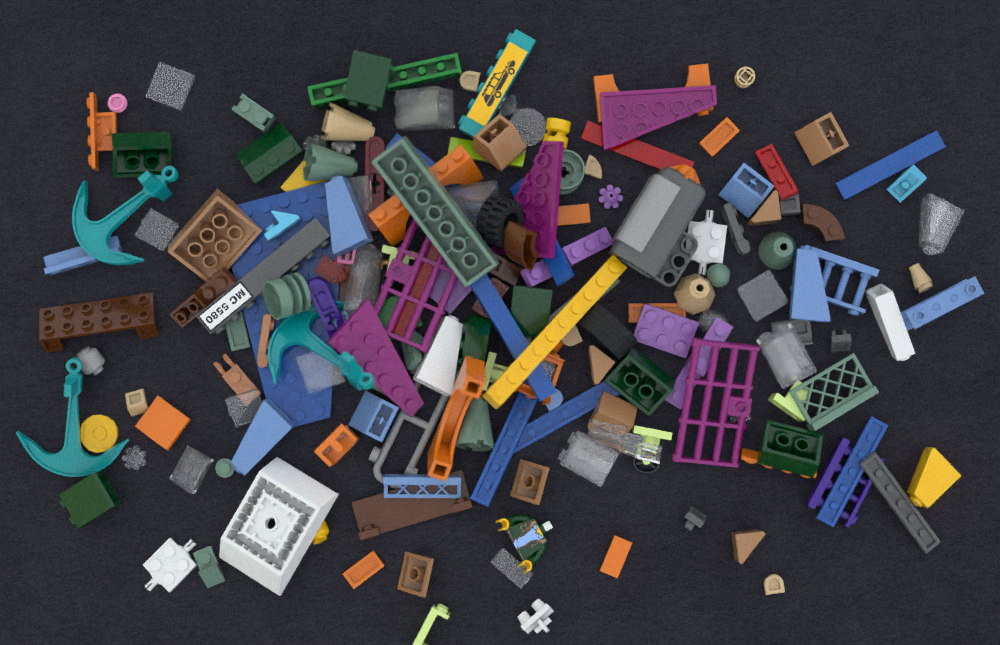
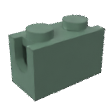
[232,93,276,134]

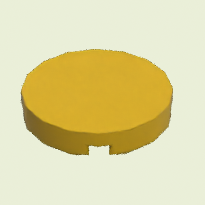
[80,415,119,453]

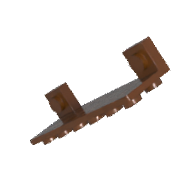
[39,292,159,353]
[352,470,473,540]

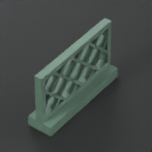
[789,353,879,431]

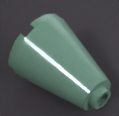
[303,143,358,181]
[758,231,797,270]
[455,397,494,451]

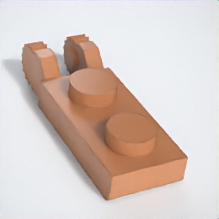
[257,314,275,368]
[213,353,261,406]

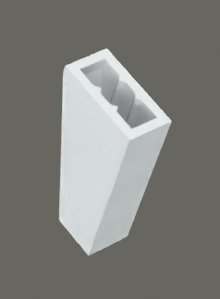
[865,283,915,361]
[413,315,463,396]

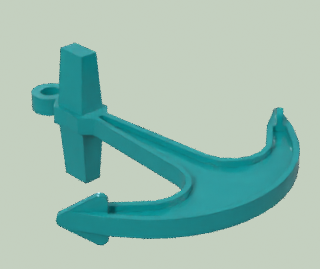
[72,166,178,265]
[268,301,375,391]
[16,357,129,477]

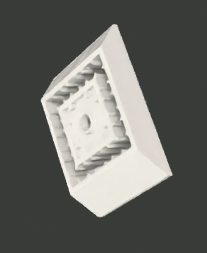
[219,457,339,596]

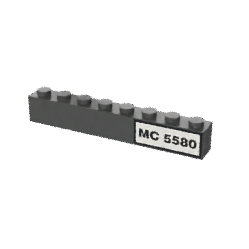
[196,218,331,335]

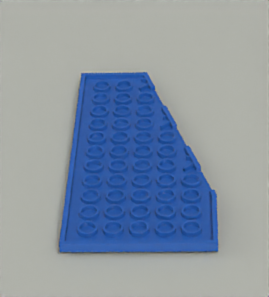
[231,181,341,427]

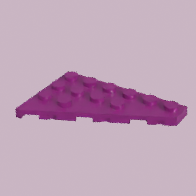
[490,141,564,259]

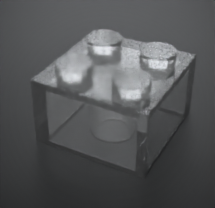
[296,345,347,394]

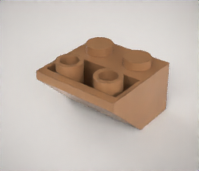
[794,112,849,166]
[473,114,527,172]

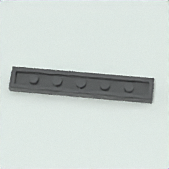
[859,451,941,554]

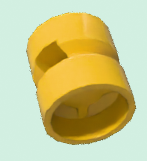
[542,118,571,149]

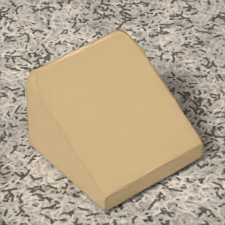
[125,389,149,416]

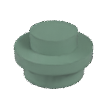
[215,458,235,478]

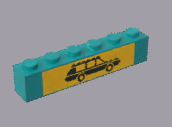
[458,29,536,139]

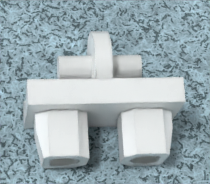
[518,599,554,634]

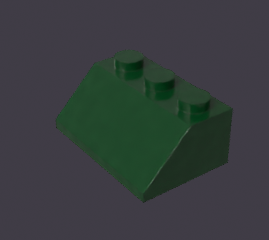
[236,122,304,186]
[112,131,172,178]
[457,315,491,372]
[604,346,676,416]
[757,420,823,478]

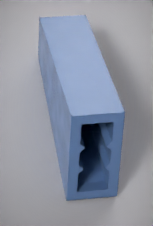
[325,175,373,257]
[789,246,830,323]
[231,397,296,476]

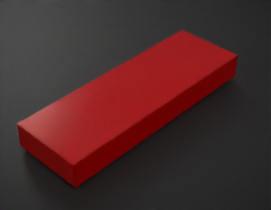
[755,144,799,201]

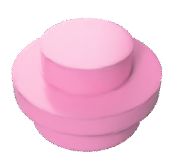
[108,94,127,113]

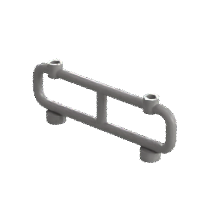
[368,363,460,489]

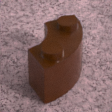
[800,204,845,243]
[504,221,539,271]

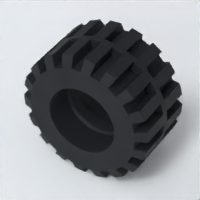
[476,195,524,248]

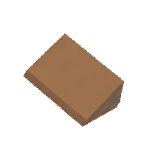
[747,190,781,226]
[588,345,615,385]
[587,391,638,441]
[510,459,549,505]
[731,529,766,564]
[397,551,434,598]

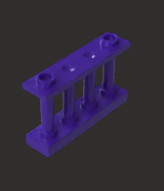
[805,437,884,528]

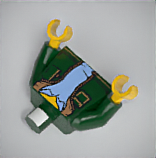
[495,514,553,574]

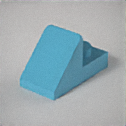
[887,164,927,203]
[264,210,301,242]

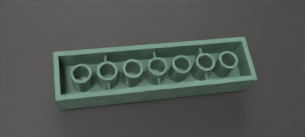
[371,136,499,287]

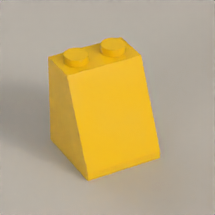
[907,447,961,508]

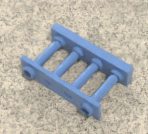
[789,245,879,316]
[900,276,984,331]

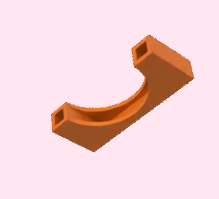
[593,64,713,124]
[368,144,484,247]
[428,356,486,481]

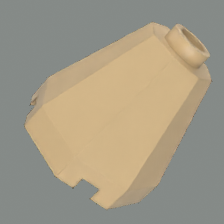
[673,273,715,315]

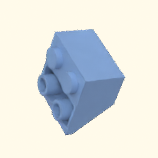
[719,163,774,218]
[349,391,400,442]

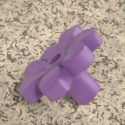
[598,185,623,209]

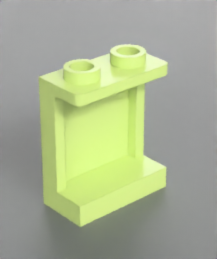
[412,603,450,645]

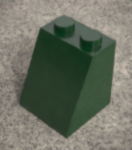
[344,50,394,112]
[511,286,552,342]
[59,471,122,528]

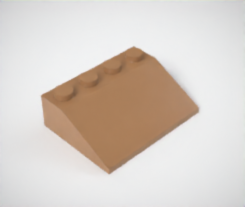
[168,189,262,281]

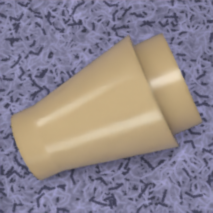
[909,263,933,293]

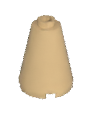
[321,102,375,141]

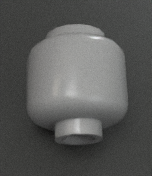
[76,346,105,376]

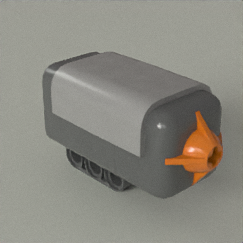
[608,164,706,287]

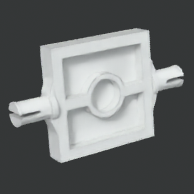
[686,210,727,275]
[143,538,197,592]

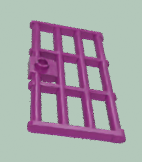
[374,218,458,353]
[672,338,760,468]

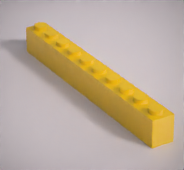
[482,255,627,409]

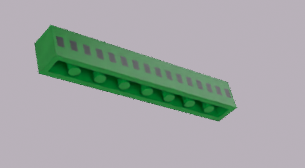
[307,53,462,109]

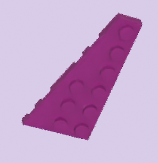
[600,85,717,151]
[327,298,424,417]

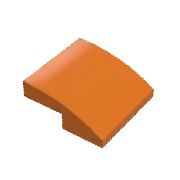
[135,396,191,450]

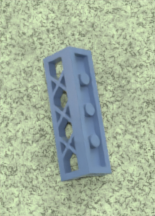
[43,235,123,276]
[383,474,461,498]

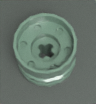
[560,149,585,195]
[263,272,311,320]

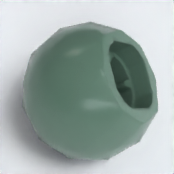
[707,263,730,287]

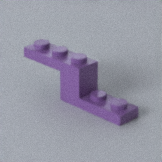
[520,227,614,288]
[665,317,733,409]

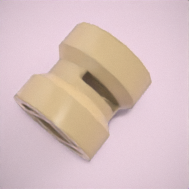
[734,67,755,88]

